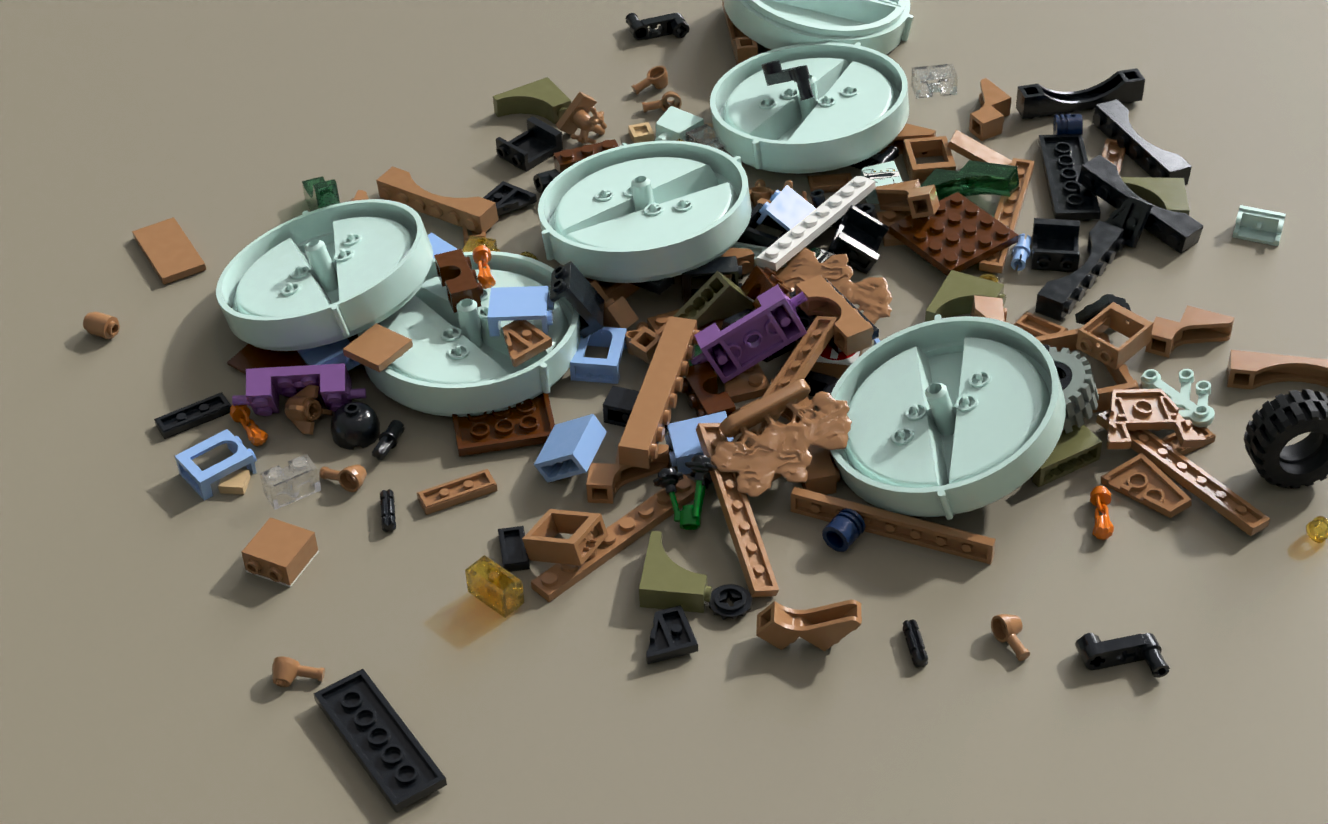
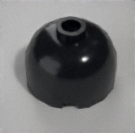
[330,402,380,450]

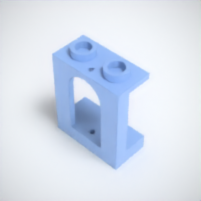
[570,327,627,384]
[175,429,257,501]

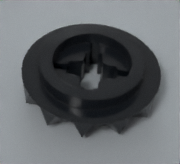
[709,584,752,620]

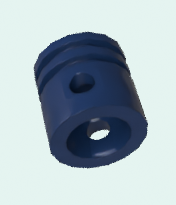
[1053,114,1083,135]
[822,508,866,552]

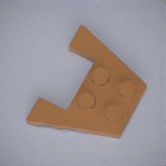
[1106,389,1206,449]

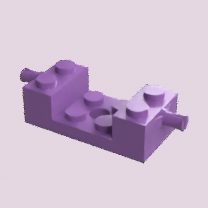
[690,284,807,383]
[232,363,366,416]

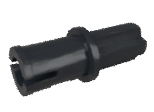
[372,420,405,460]

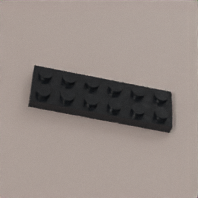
[1038,134,1101,220]
[313,669,447,812]

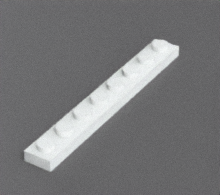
[756,176,875,271]

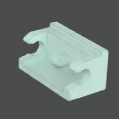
[1233,205,1286,246]

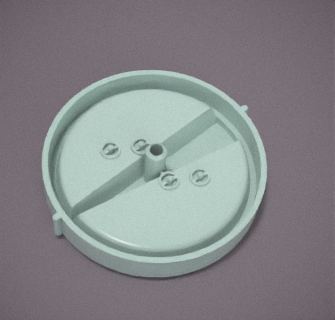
[724,0,913,55]
[710,42,909,174]
[538,141,752,283]
[216,199,433,351]
[358,251,581,417]
[830,314,1066,520]

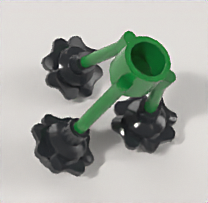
[653,455,717,530]

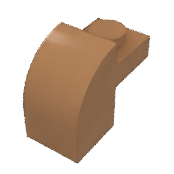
[629,324,666,365]

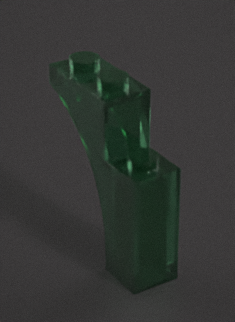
[920,160,1019,201]
[302,176,340,211]

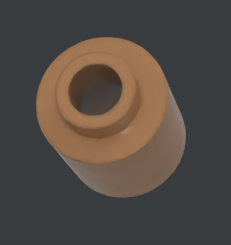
[83,311,120,339]

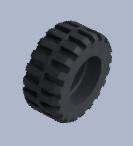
[1244,389,1328,489]

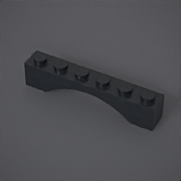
[1016,68,1145,119]
[1092,100,1192,185]
[1078,155,1203,254]
[1035,220,1125,322]

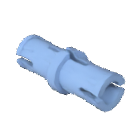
[1011,233,1032,271]

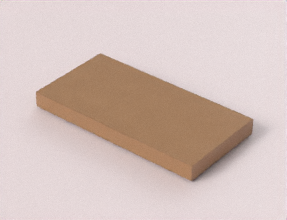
[132,217,206,285]

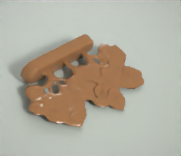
[773,248,893,324]
[711,379,852,497]

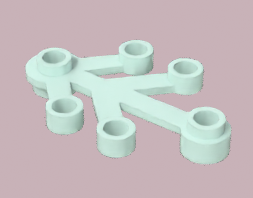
[1141,369,1215,427]

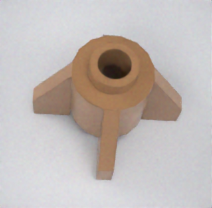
[285,385,332,435]

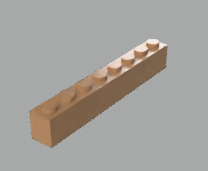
[618,316,700,469]

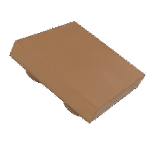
[343,323,413,372]

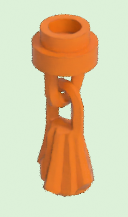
[472,245,496,289]
[230,405,268,447]
[1090,486,1114,540]

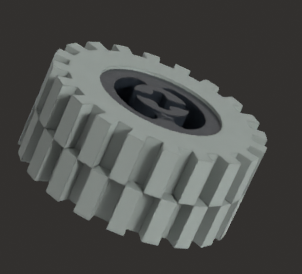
[1049,347,1099,434]

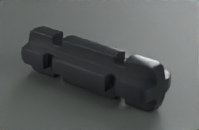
[380,489,396,532]
[902,619,928,667]

